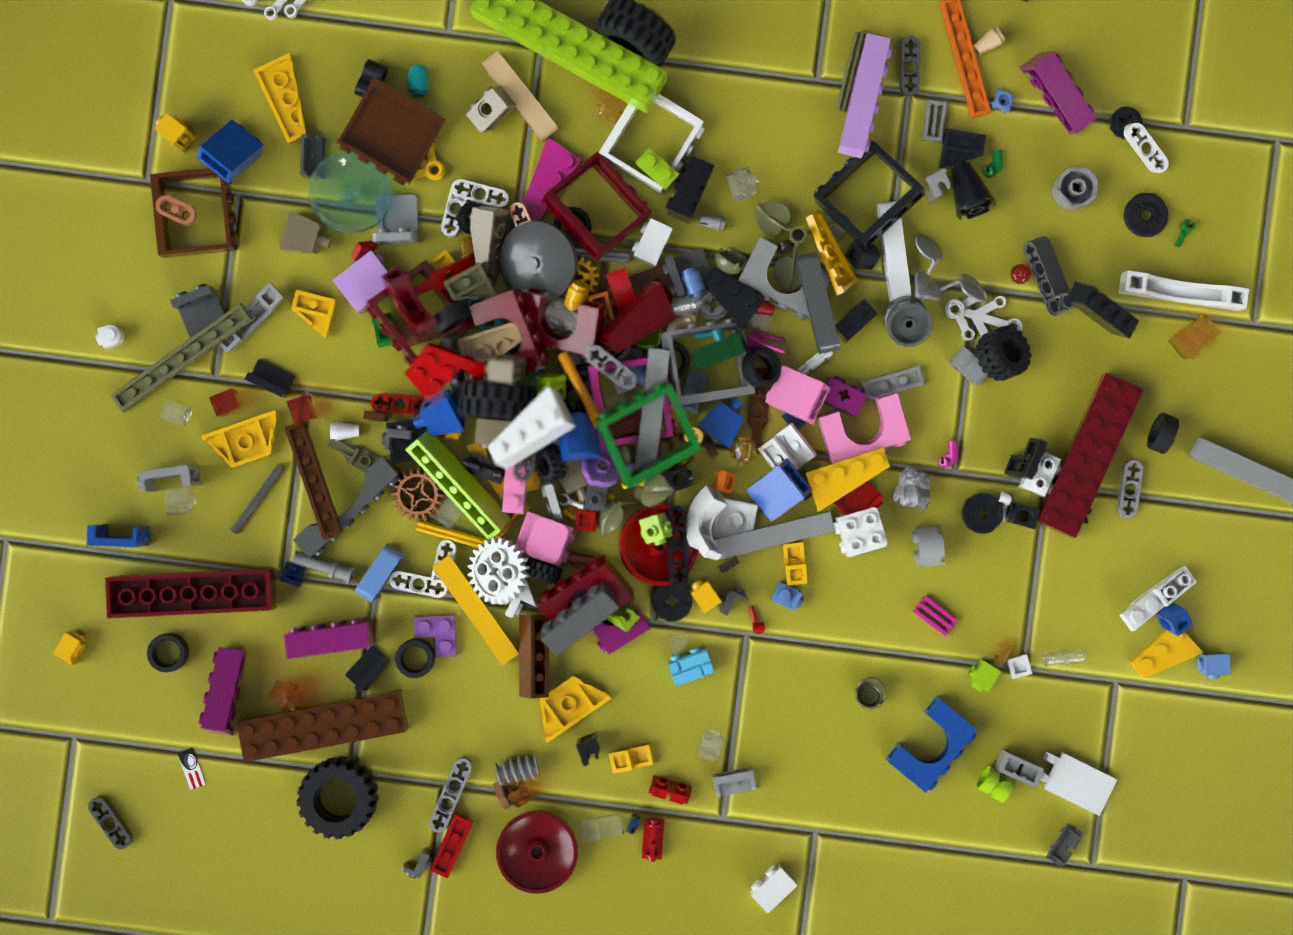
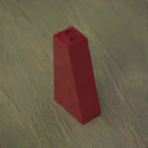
[599,281,676,354]

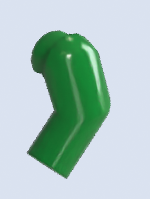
[983,150,1003,178]

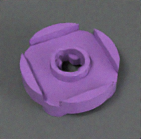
[582,448,620,487]

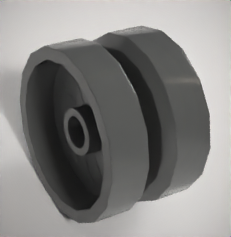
[883,296,932,347]

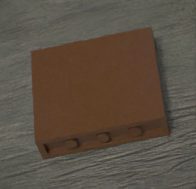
[337,77,446,186]

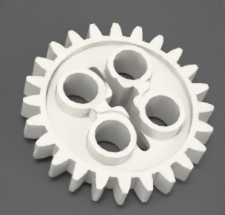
[468,538,530,605]

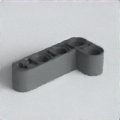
[1024,236,1076,316]

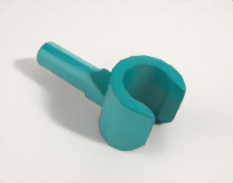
[695,329,725,342]

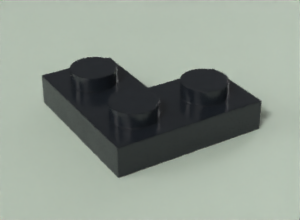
[1004,438,1048,480]

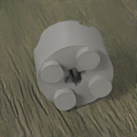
[1051,167,1098,211]
[912,524,945,567]

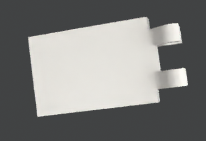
[1040,751,1117,816]

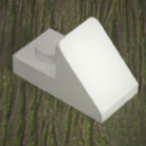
[505,578,537,618]

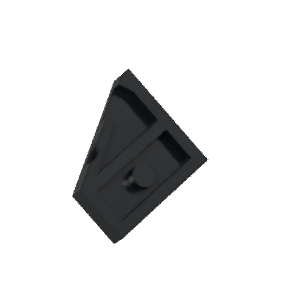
[938,129,986,169]

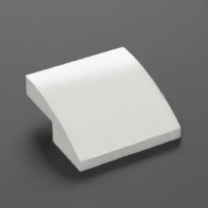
[758,423,817,470]

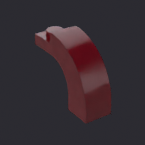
[381,267,437,333]

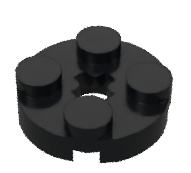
[961,493,1003,534]
[652,584,692,622]

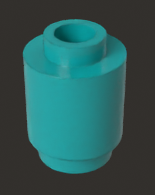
[408,65,429,97]

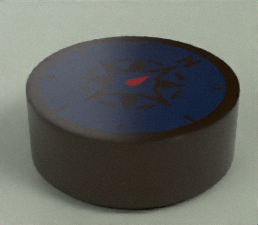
[777,239,795,254]

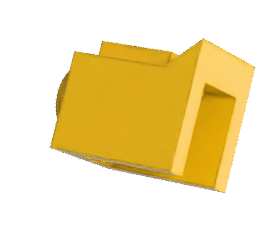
[53,630,87,665]

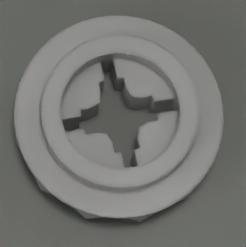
[697,289,726,320]

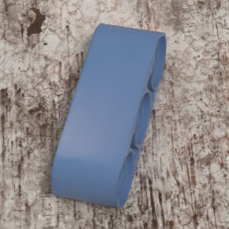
[355,543,405,603]

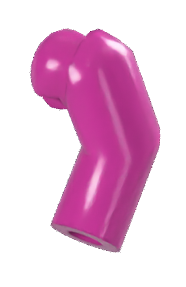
[938,441,958,469]

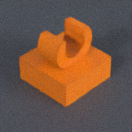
[710,470,736,494]

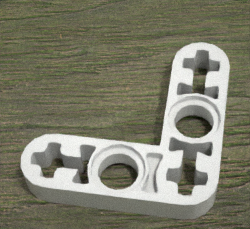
[441,179,509,238]
[389,540,457,598]

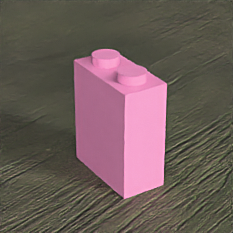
[765,366,831,425]

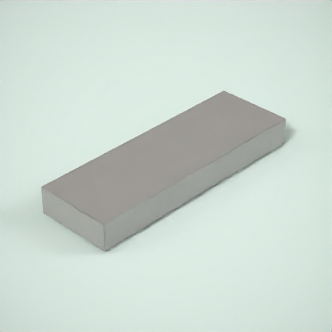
[861,365,925,402]

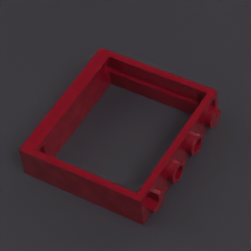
[541,151,652,262]
[366,260,475,365]

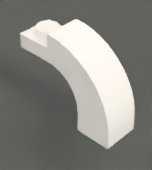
[686,485,727,560]

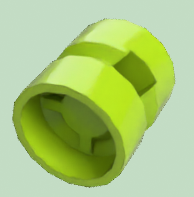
[976,765,1015,803]

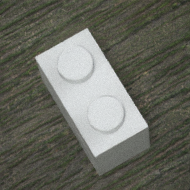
[632,218,673,267]
[750,863,798,913]

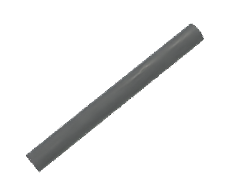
[230,464,285,534]

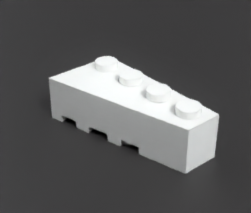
[488,386,576,469]

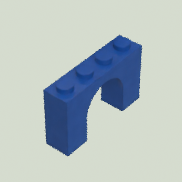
[885,696,977,793]

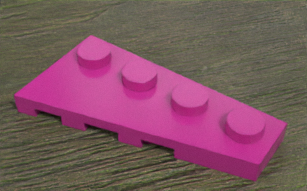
[519,137,582,221]

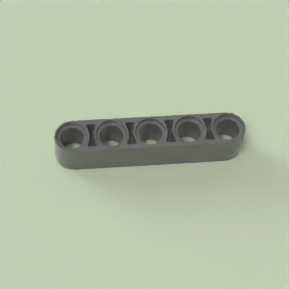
[796,252,840,354]

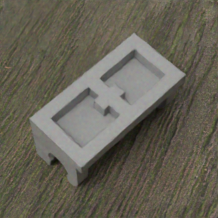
[921,168,950,204]
[712,767,756,797]

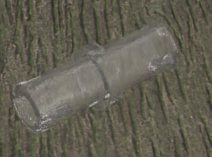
[1042,649,1086,666]

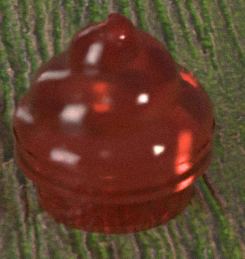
[1010,264,1031,284]

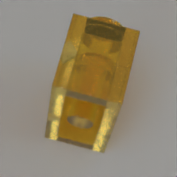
[1168,314,1221,360]

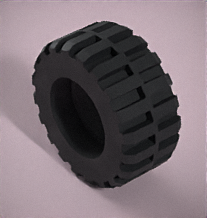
[595,0,676,67]
[457,380,538,421]
[296,757,379,839]

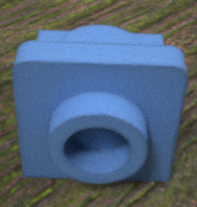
[771,582,804,611]

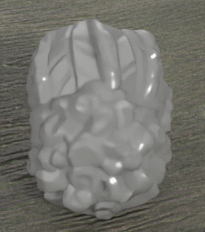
[893,467,931,512]

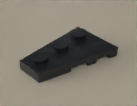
[703,266,765,332]

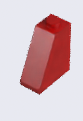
[606,268,635,314]

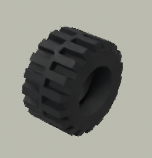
[976,325,1032,381]

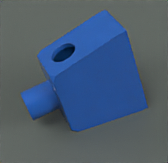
[413,389,466,436]
[697,397,744,448]

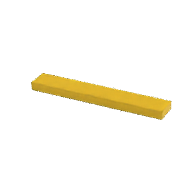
[432,555,519,666]

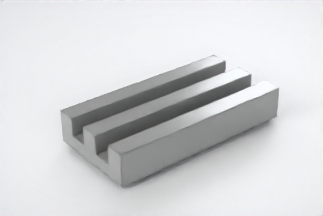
[921,99,947,143]

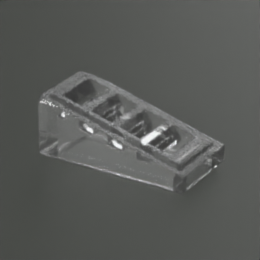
[731,314,772,334]

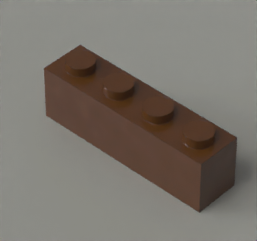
[519,614,549,699]

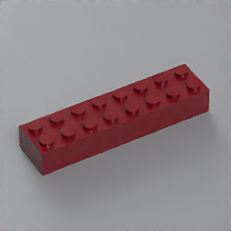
[1037,373,1144,539]
[105,568,277,619]

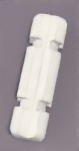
[797,351,833,375]

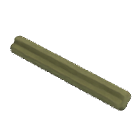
[836,32,865,112]

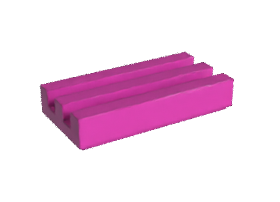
[912,596,958,637]

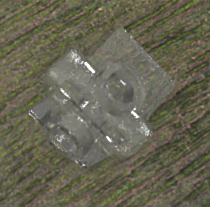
[725,167,759,202]

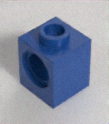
[1156,602,1193,636]

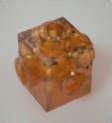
[267,680,303,712]

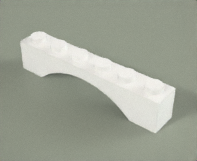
[1118,270,1249,311]

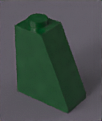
[691,332,749,370]

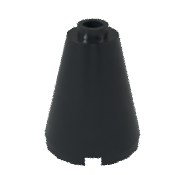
[951,160,996,220]

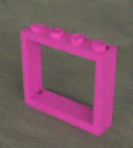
[587,355,676,448]

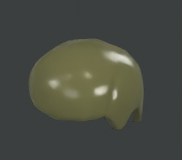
[715,247,747,275]
[855,677,886,710]

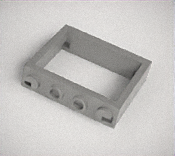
[660,319,755,405]

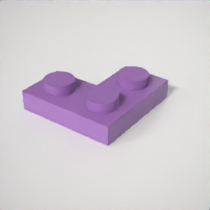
[414,615,457,657]

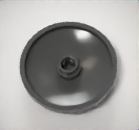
[499,221,578,302]

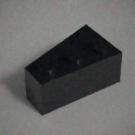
[665,156,714,224]

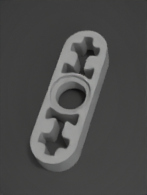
[585,345,637,390]
[1117,460,1143,518]

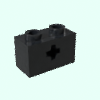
[835,299,878,343]

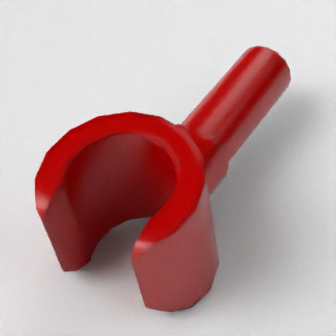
[749,606,765,634]

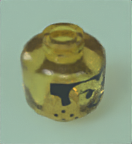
[730,435,756,466]

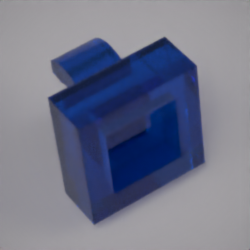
[280,561,307,587]

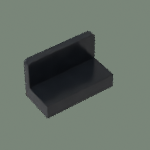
[245,359,295,398]
[345,646,390,693]

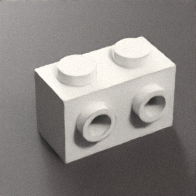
[1018,452,1061,497]

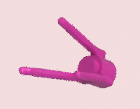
[746,331,786,363]

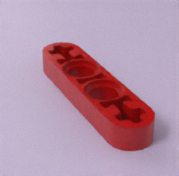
[371,394,426,416]

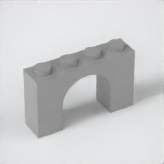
[738,237,830,320]

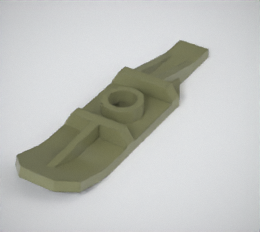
[328,439,403,487]

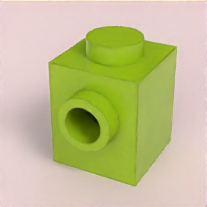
[968,659,1001,692]

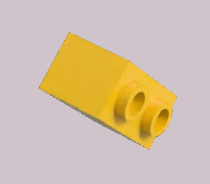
[689,579,721,614]

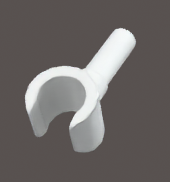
[997,492,1012,521]
[559,494,584,509]

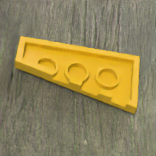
[253,53,307,145]
[806,209,858,296]
[805,447,890,512]

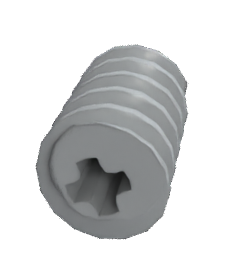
[496,753,540,786]

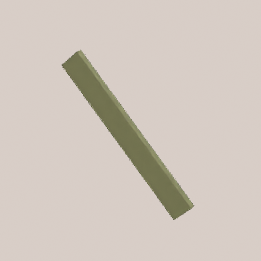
[110,303,254,412]

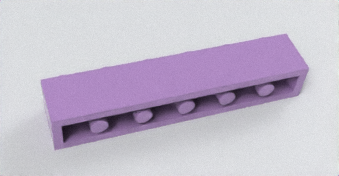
[838,33,892,158]

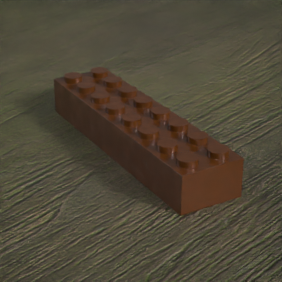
[236,689,408,762]

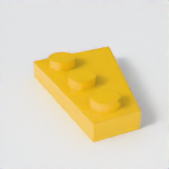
[1129,630,1203,678]

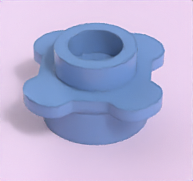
[991,90,1015,113]

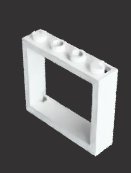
[599,94,705,194]

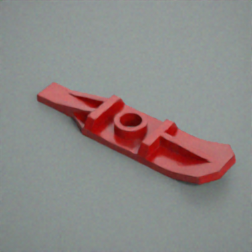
[413,252,476,296]

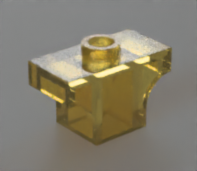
[592,87,627,130]

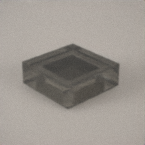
[718,556,739,573]

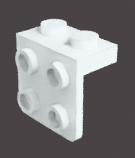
[833,507,887,557]

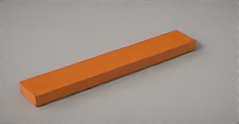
[939,0,991,119]

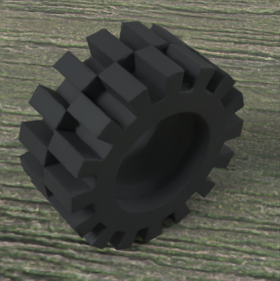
[534,444,568,484]
[525,557,563,585]

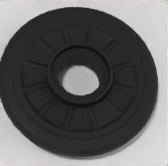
[1124,193,1168,237]

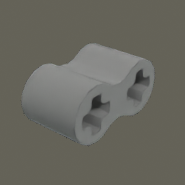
[949,347,987,387]

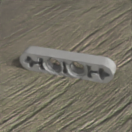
[429,757,473,833]

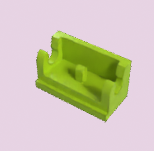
[606,606,640,633]

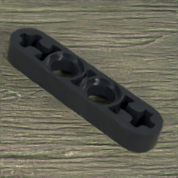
[665,506,689,586]

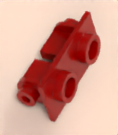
[648,775,692,805]
[641,817,665,862]

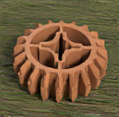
[391,467,446,522]

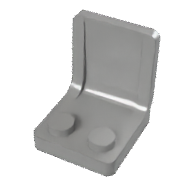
[373,194,419,245]

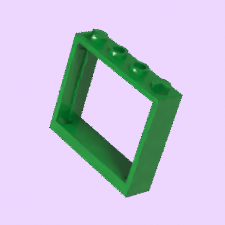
[594,381,702,488]

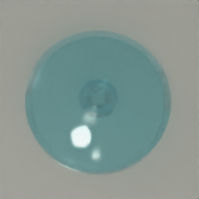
[309,152,392,233]

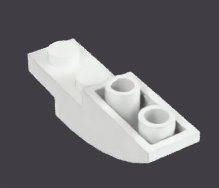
[1120,566,1197,631]

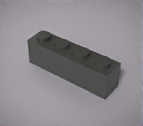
[540,582,619,656]

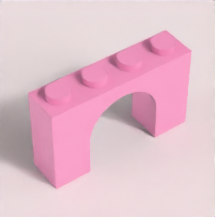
[817,391,911,464]

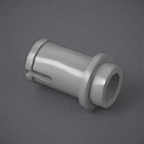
[699,213,726,232]

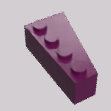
[1019,51,1096,134]
[199,647,247,736]

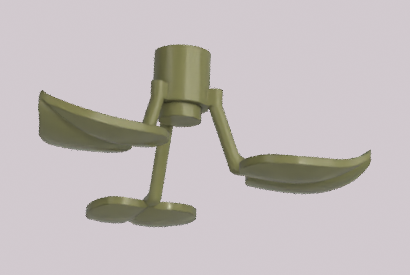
[756,202,850,292]
[598,444,675,536]

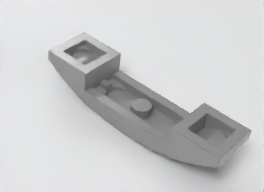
[219,282,285,353]

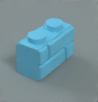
[668,646,714,686]

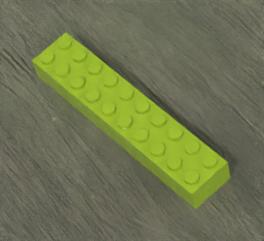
[470,0,668,114]

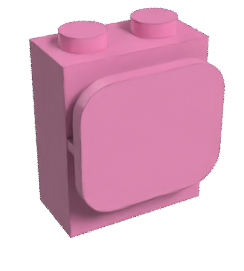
[515,511,576,566]

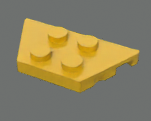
[201,410,278,468]
[540,675,612,743]

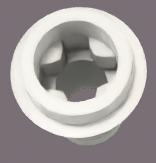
[330,421,359,441]

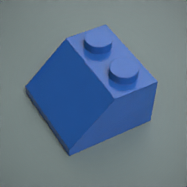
[558,412,602,461]

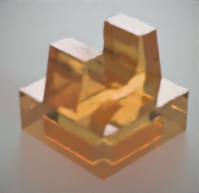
[507,780,535,808]

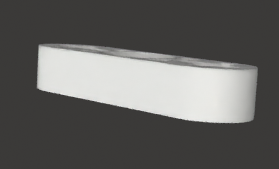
[1124,123,1169,173]

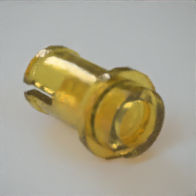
[459,237,474,259]
[992,640,1014,668]

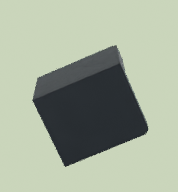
[845,240,882,270]

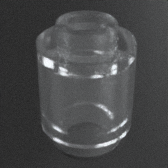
[670,295,702,318]

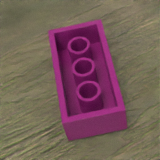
[284,617,375,659]

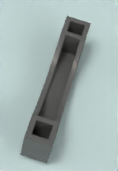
[293,455,401,558]

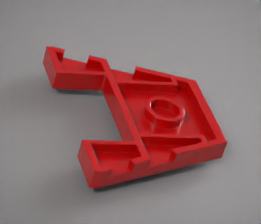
[404,342,488,400]

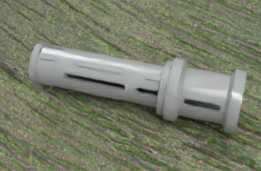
[292,551,355,585]

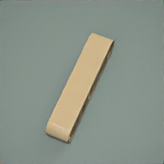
[481,51,558,141]

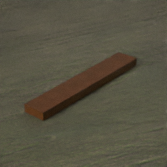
[285,421,344,540]

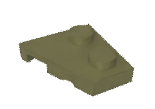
[443,263,497,301]

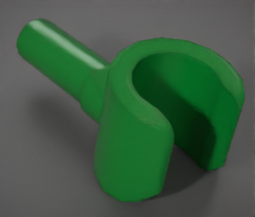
[1175,218,1196,247]

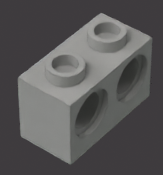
[994,749,1044,788]

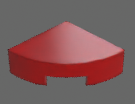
[351,240,378,261]

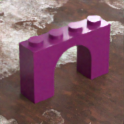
[570,588,651,655]

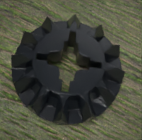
[1109,107,1142,140]
[456,202,482,235]

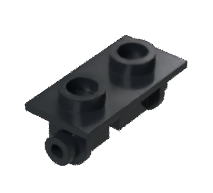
[462,452,505,484]

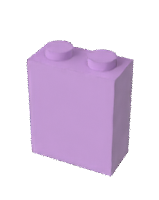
[332,251,392,314]

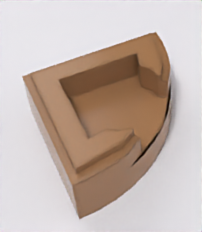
[493,782,512,809]

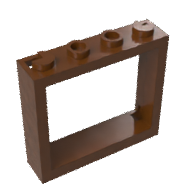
[150,168,238,258]

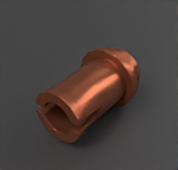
[568,550,594,567]

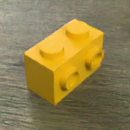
[154,113,197,152]

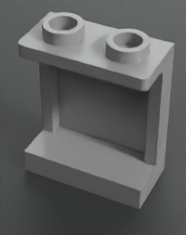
[137,465,201,492]

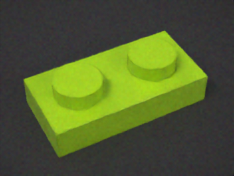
[635,148,680,191]

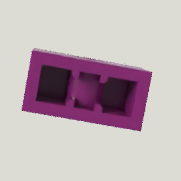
[824,376,867,418]

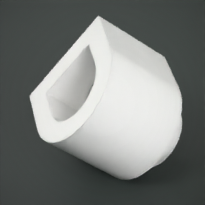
[96,325,125,349]

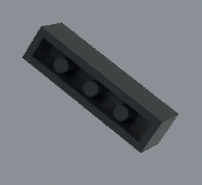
[1066,282,1139,339]

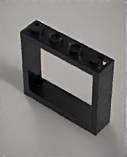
[813,140,925,250]

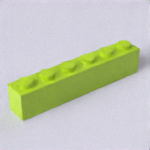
[406,430,511,540]

